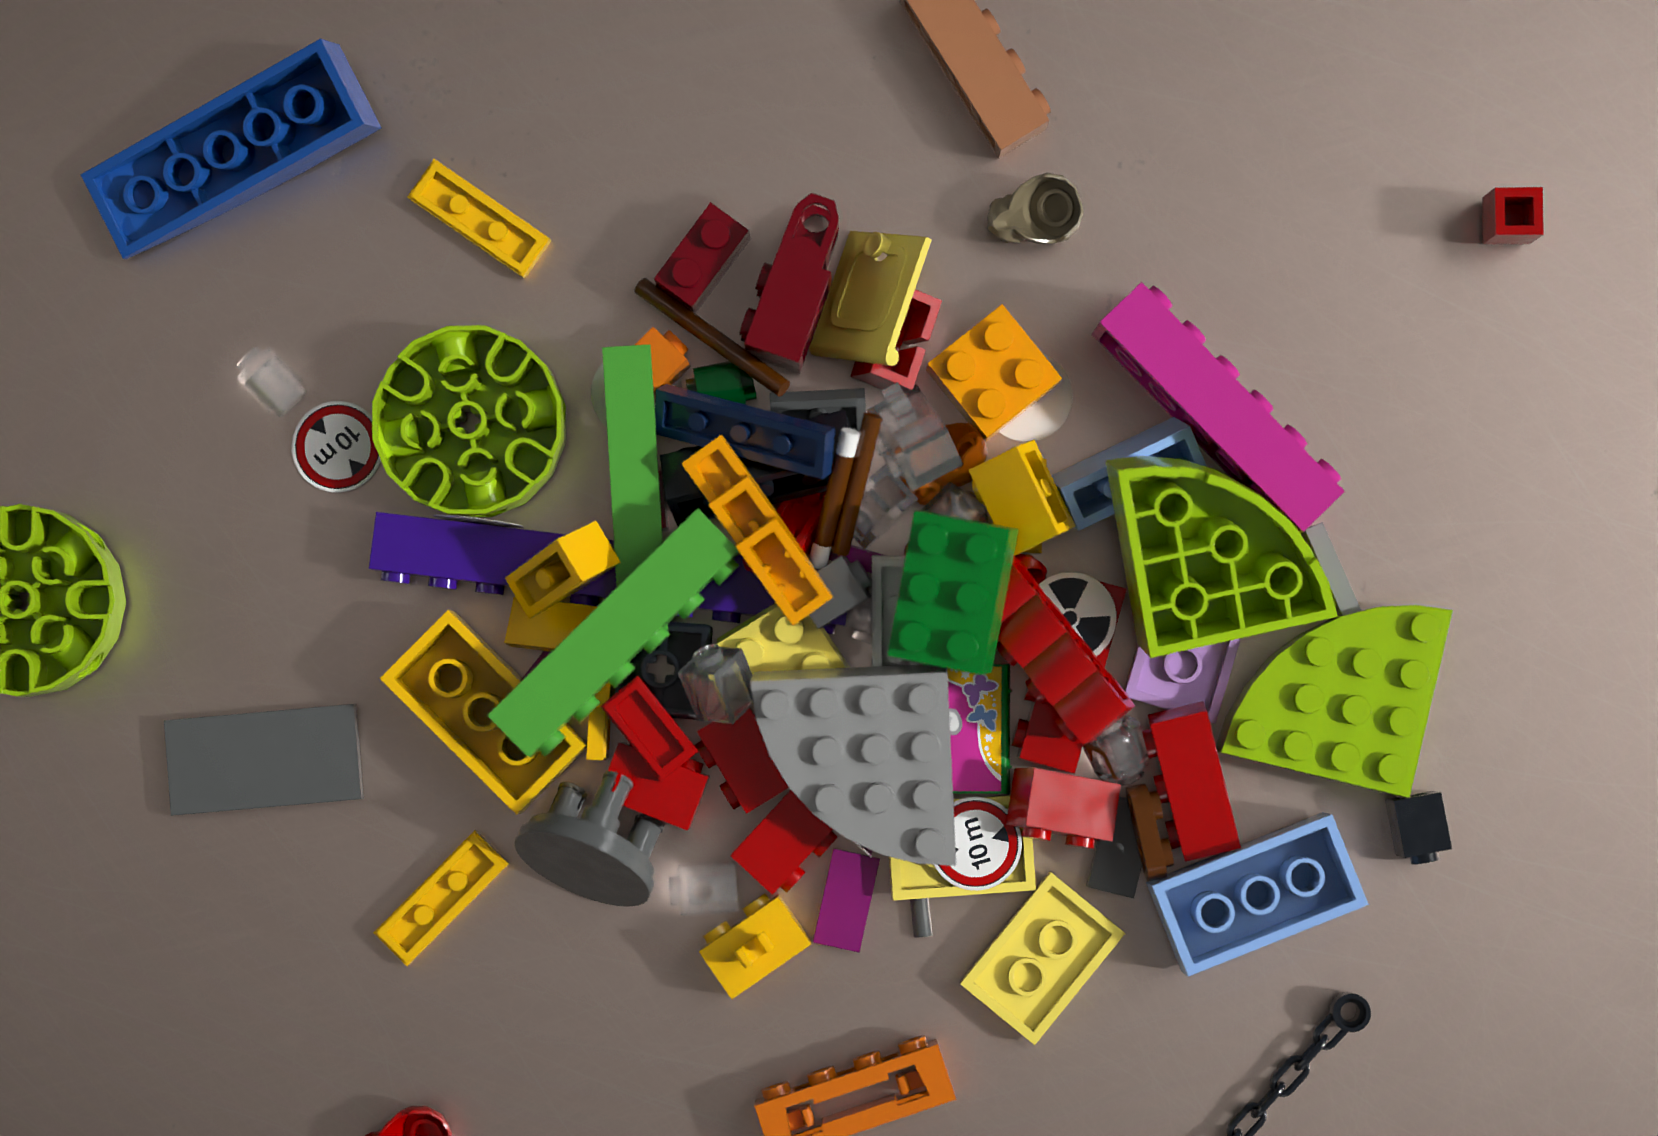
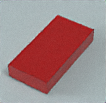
[600,676,699,782]

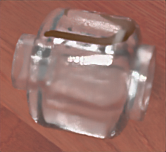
[1083,715,1152,786]

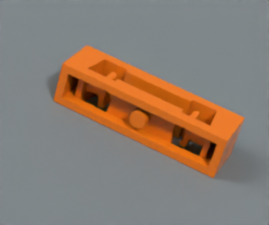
[754,1035,956,1136]

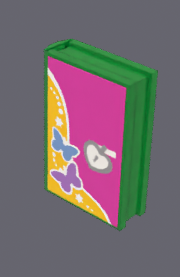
[947,664,1013,794]

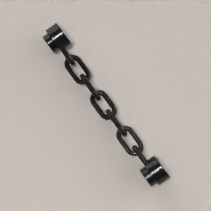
[1226,992,1371,1136]

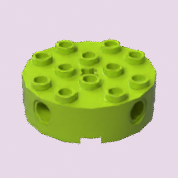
[372,325,566,518]
[0,504,126,697]

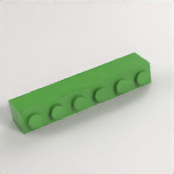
[487,509,740,758]

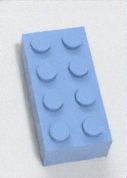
[1146,812,1369,977]

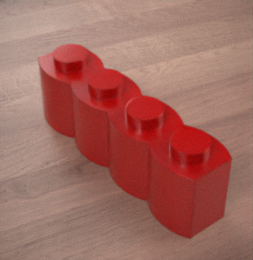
[996,556,1135,745]

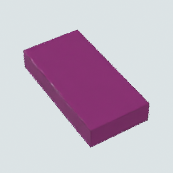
[813,848,880,953]

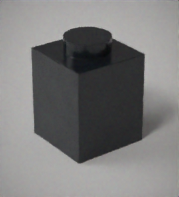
[1385,791,1452,865]

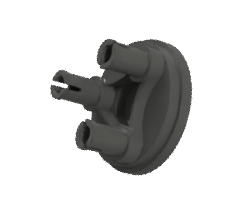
[514,771,664,907]

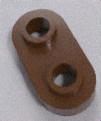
[1126,783,1174,882]

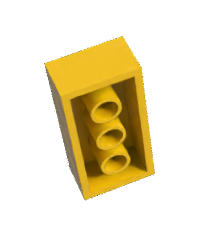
[380,610,587,815]

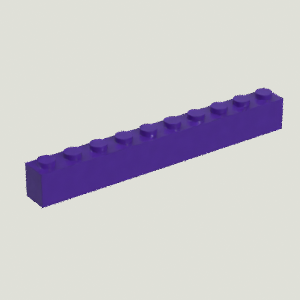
[369,512,847,635]

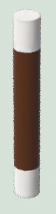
[809,428,860,569]

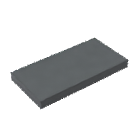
[164,704,364,816]

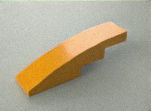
[681,434,833,626]

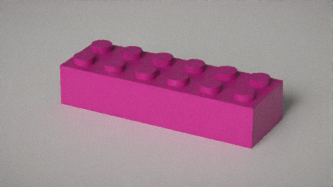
[1091,282,1345,533]

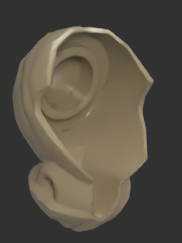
[987,172,1084,244]

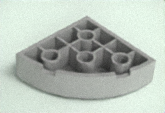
[750,664,956,866]

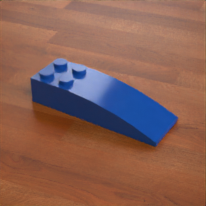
[81,38,382,259]

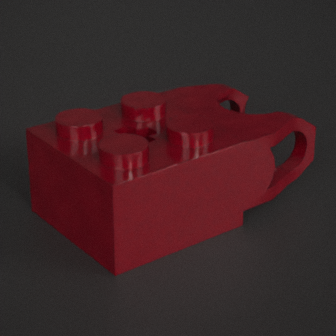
[739,193,839,374]

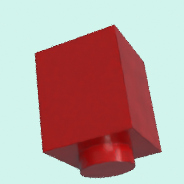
[1482,187,1544,244]

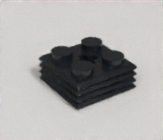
[610,621,713,720]

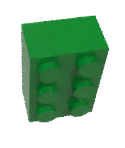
[887,510,1019,675]

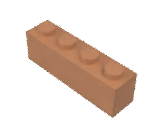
[899,0,1051,159]

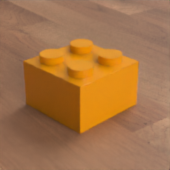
[926,304,1062,443]

